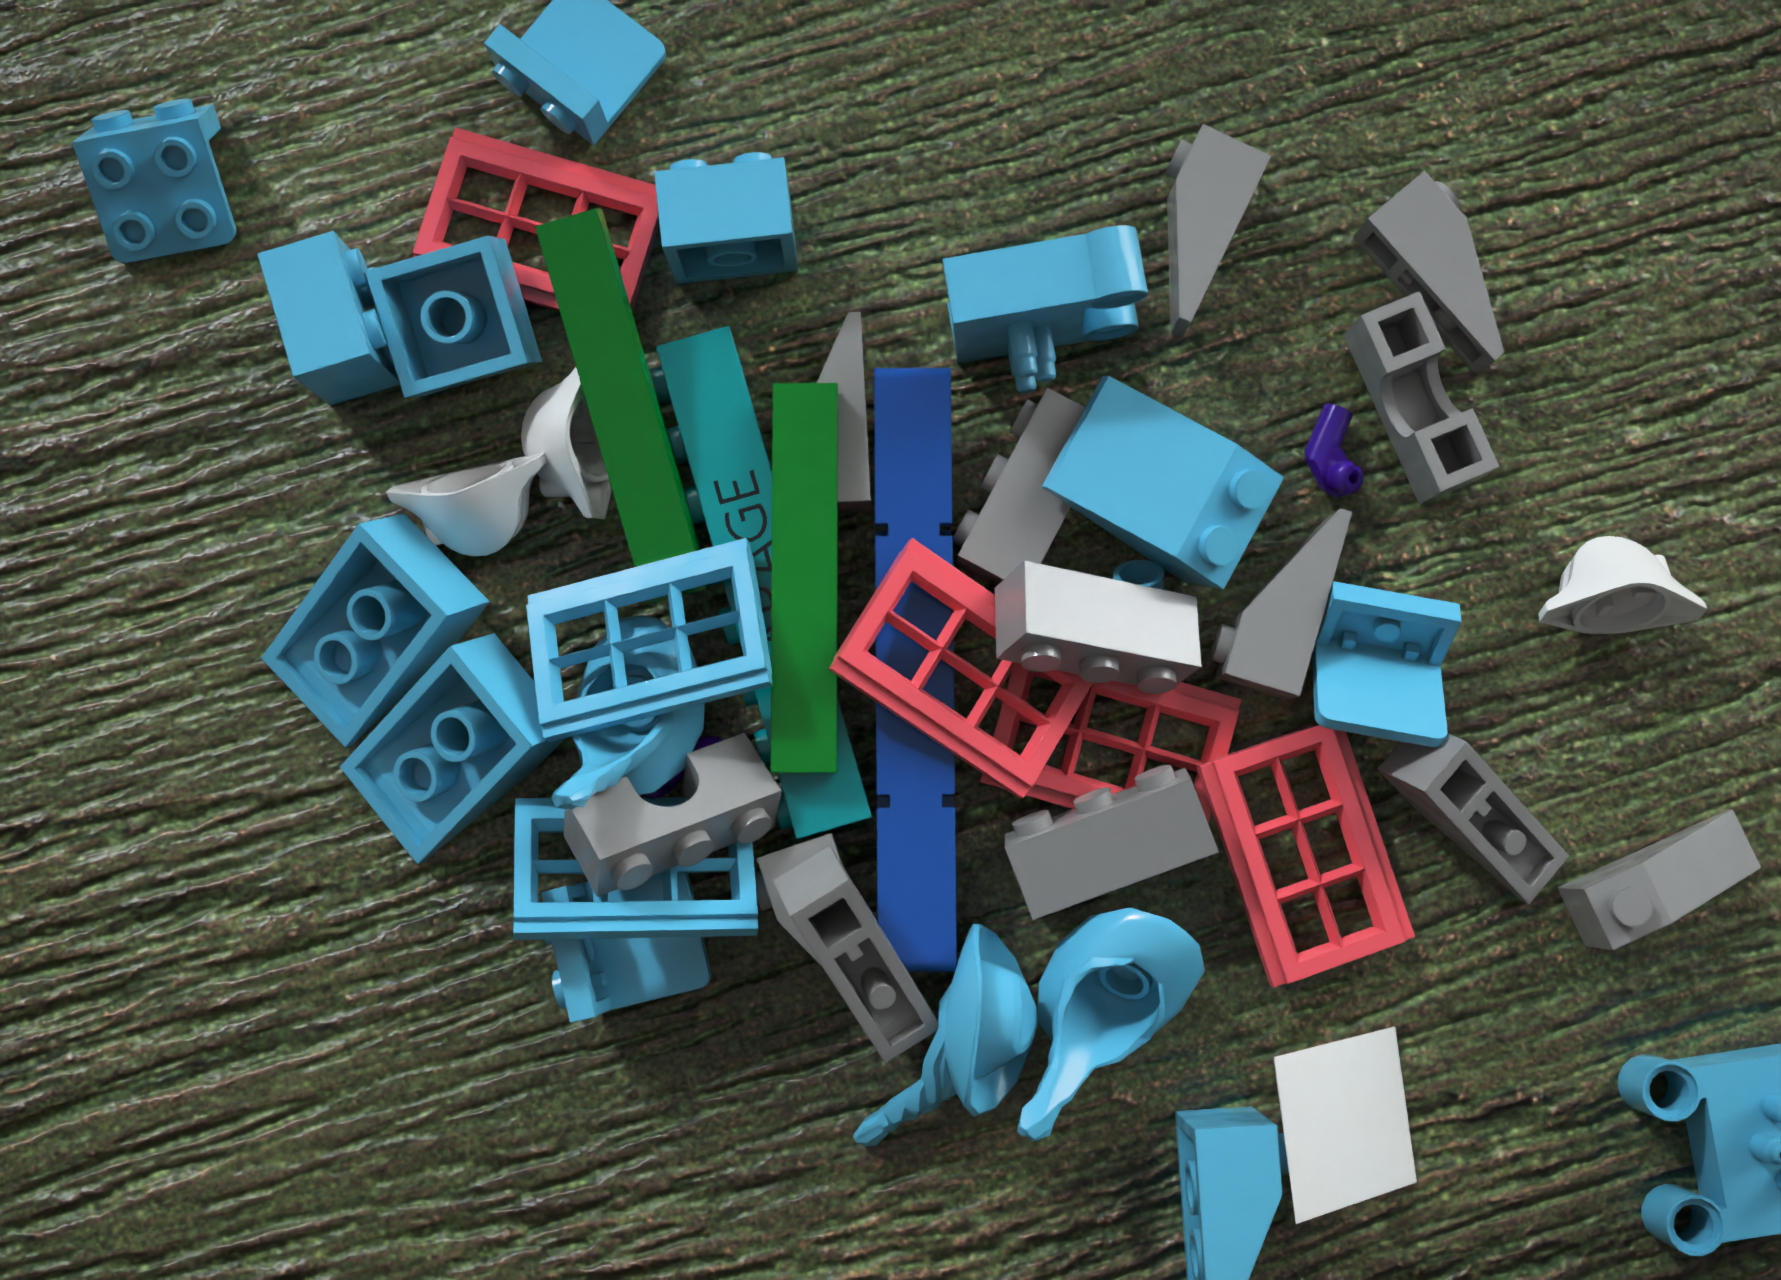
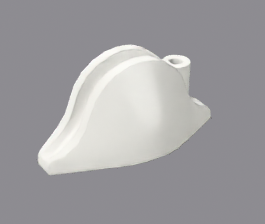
[521,367,612,519]
[386,452,547,556]
[1538,536,1708,634]

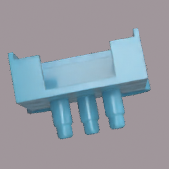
[942,225,1148,393]
[1618,1043,1781,1256]

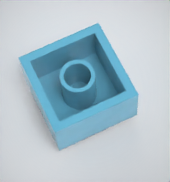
[654,152,798,284]
[258,231,400,406]
[365,235,542,398]

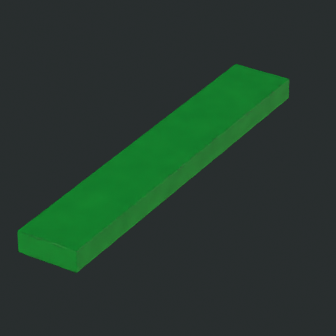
[535,208,711,605]
[771,383,838,773]

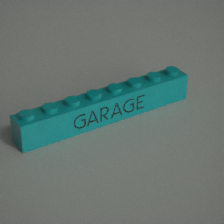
[650,326,872,839]

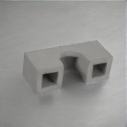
[1343,291,1499,505]
[564,733,781,897]

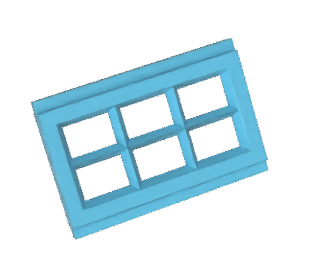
[526,538,773,742]
[513,797,758,940]

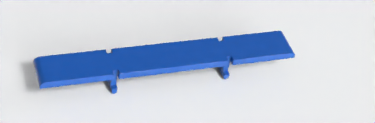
[874,368,957,972]

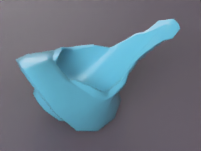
[551,615,705,810]
[1017,907,1205,1141]
[853,924,1038,1147]

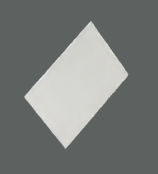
[1274,1026,1417,1224]

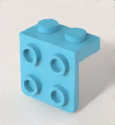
[484,0,666,146]
[72,98,236,263]
[1312,581,1462,747]
[541,873,712,1023]

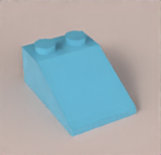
[1041,376,1284,589]
[261,513,490,748]
[340,633,565,864]
[1175,1106,1289,1280]

